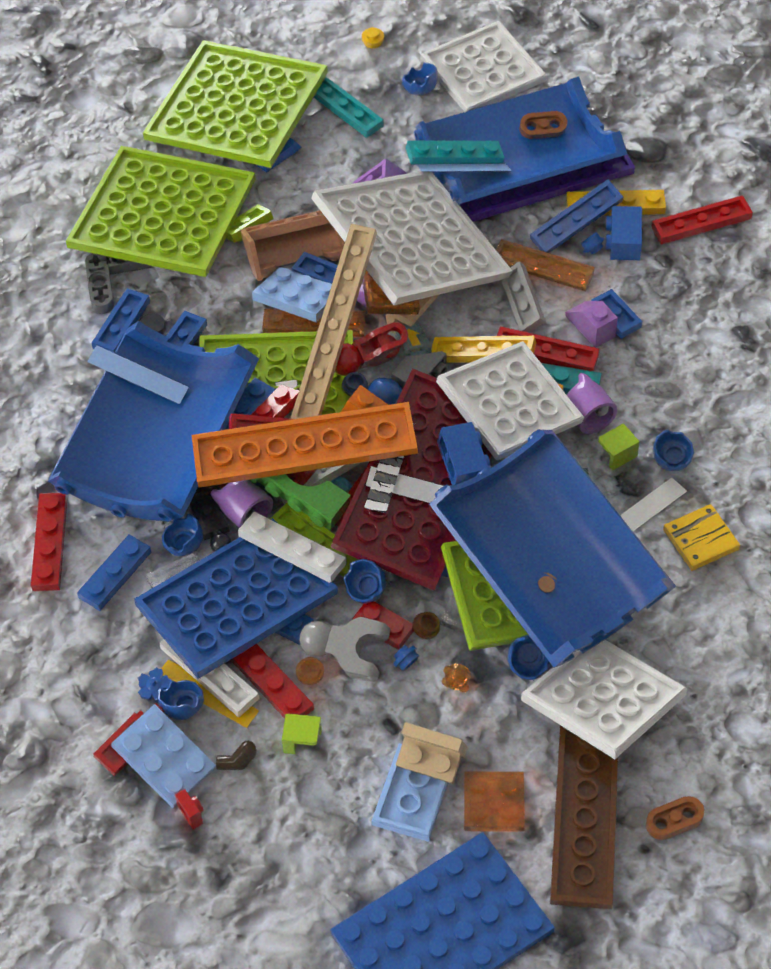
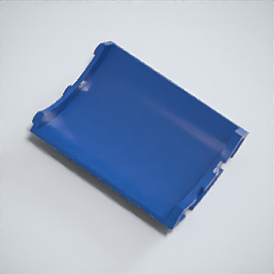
[414,76,627,204]
[48,321,259,522]
[429,429,676,668]

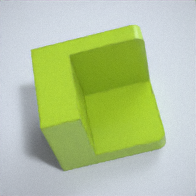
[598,423,640,471]
[282,714,322,754]

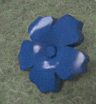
[138,667,172,701]

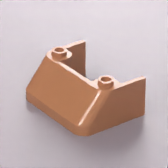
[241,210,345,281]

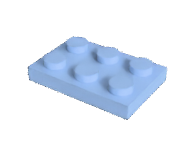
[252,267,332,322]
[111,704,216,808]

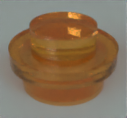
[296,657,324,685]

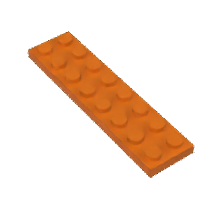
[192,402,418,487]

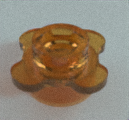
[442,664,471,692]

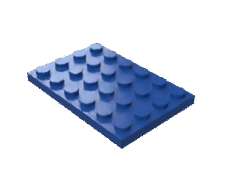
[134,518,338,679]
[330,832,555,969]

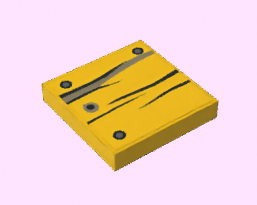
[663,504,740,571]

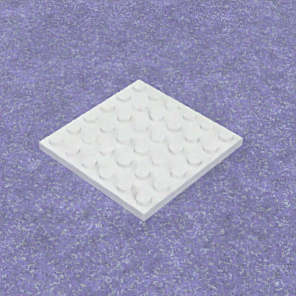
[311,171,513,305]

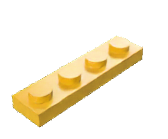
[566,189,666,216]
[430,336,536,363]

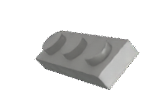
[502,261,546,333]

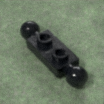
[189,487,232,552]

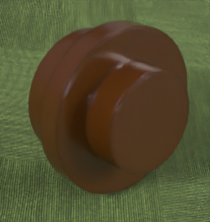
[412,612,440,639]

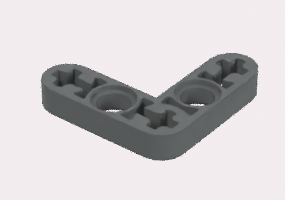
[85,253,153,314]

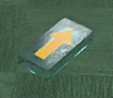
[395,323,432,356]

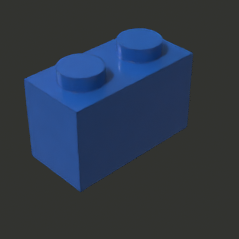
[606,206,642,261]
[437,422,490,485]

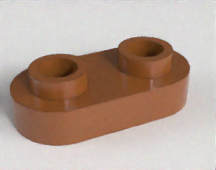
[519,111,567,139]
[646,796,705,840]

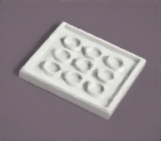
[421,21,547,112]
[436,341,584,460]
[521,640,687,759]

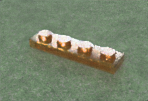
[496,239,595,292]
[262,309,366,337]

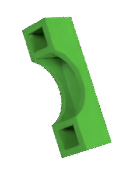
[250,474,351,530]

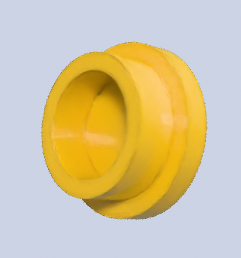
[361,27,384,49]

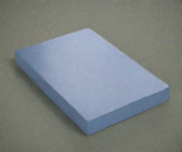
[371,743,449,842]

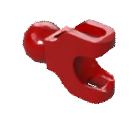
[335,322,408,376]

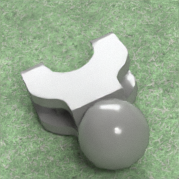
[300,617,391,682]

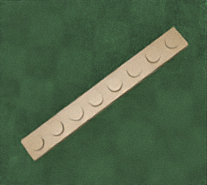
[291,224,377,419]

